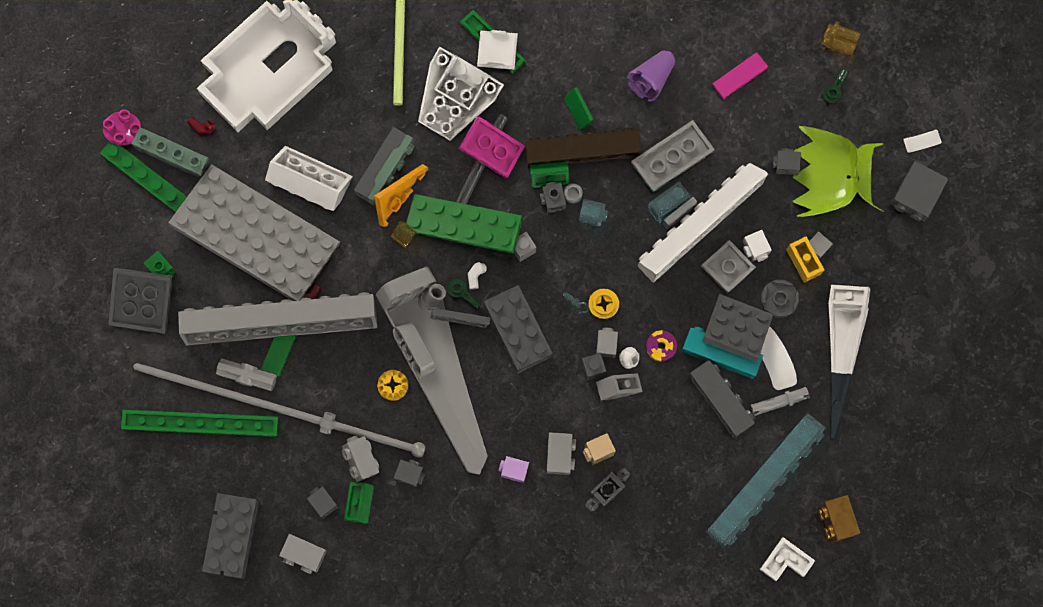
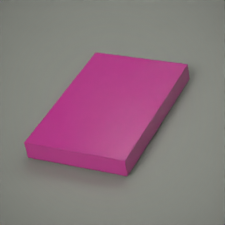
[459,116,525,179]

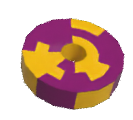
[646,330,677,362]

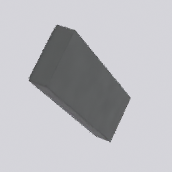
[430,308,490,328]

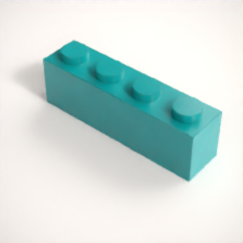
[681,327,763,379]

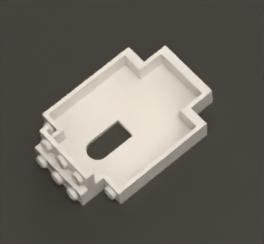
[197,0,336,132]

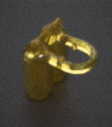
[822,22,860,56]

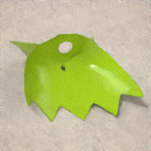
[793,126,884,217]

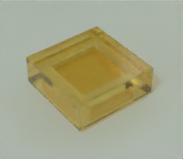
[391,221,416,248]

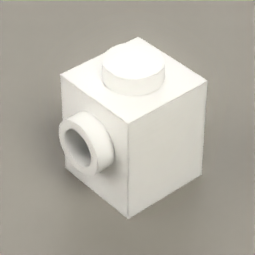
[742,230,771,262]

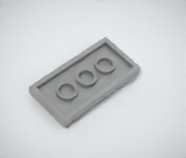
[631,120,715,193]

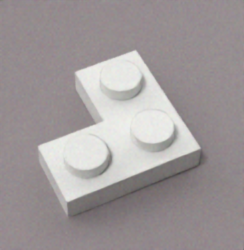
[759,537,815,581]

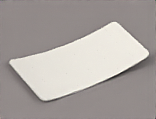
[904,130,942,153]

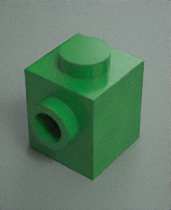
[144,251,176,278]

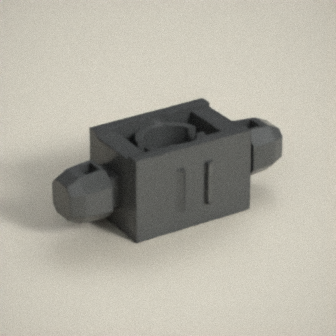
[585,468,630,512]

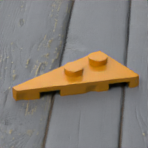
[374,164,428,228]

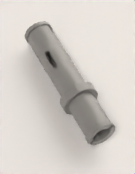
[750,387,810,417]

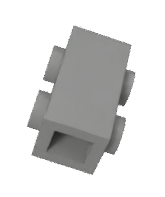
[342,435,379,482]

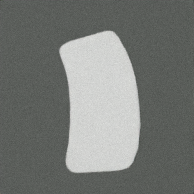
[760,326,797,390]

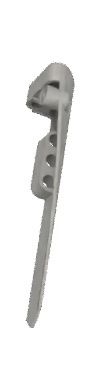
[376,267,488,475]

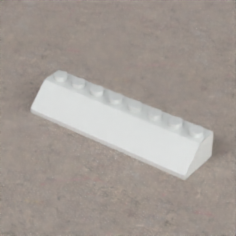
[638,163,768,283]

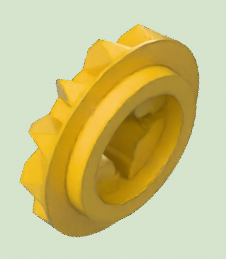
[589,289,619,319]
[377,370,408,401]

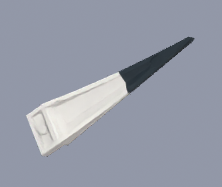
[829,285,870,440]

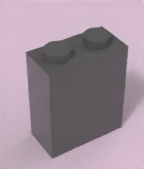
[891,161,948,222]

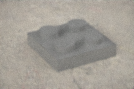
[701,240,756,294]

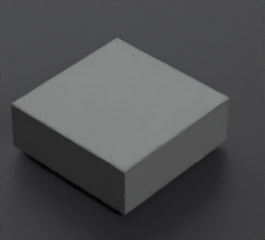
[809,231,833,259]

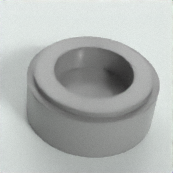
[564,184,583,204]

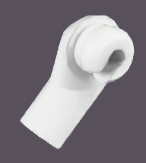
[468,262,487,290]

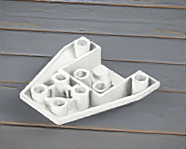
[418,47,504,141]

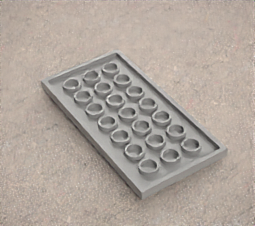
[168,164,340,301]

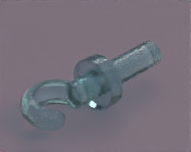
[563,292,589,314]

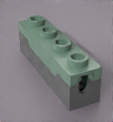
[131,127,211,179]
[354,127,415,206]

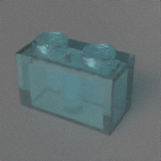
[647,181,691,223]

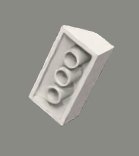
[265,146,353,211]

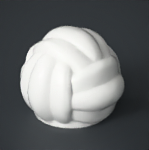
[619,347,639,369]

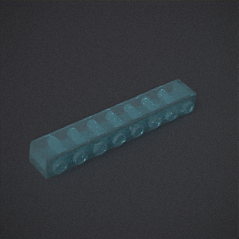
[706,413,826,548]

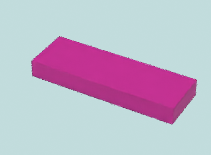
[712,52,768,100]

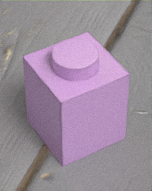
[499,456,529,483]

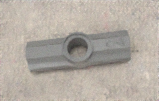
[216,358,277,392]

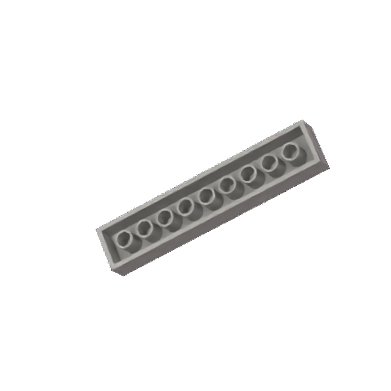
[178,292,378,346]

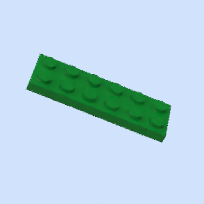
[404,194,523,254]

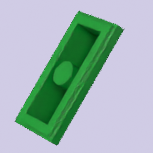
[564,87,593,130]
[530,161,569,188]
[344,482,374,524]

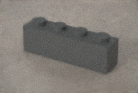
[689,360,755,438]

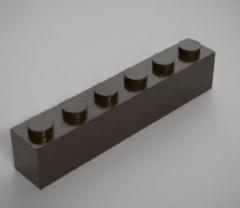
[525,128,641,168]

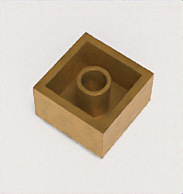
[818,495,860,543]

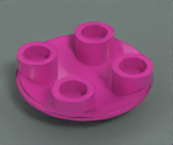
[103,109,141,145]

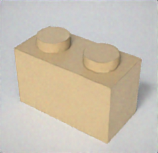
[583,433,615,465]

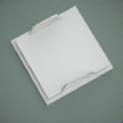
[477,30,518,69]

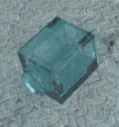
[579,199,608,227]

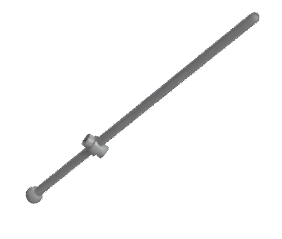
[133,363,426,458]

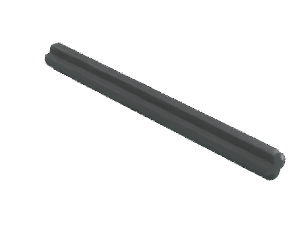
[456,114,507,204]

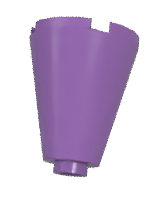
[626,51,675,101]

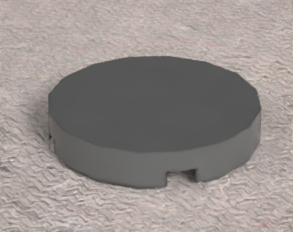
[761,280,799,318]

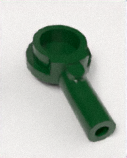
[822,69,848,104]
[448,279,481,310]

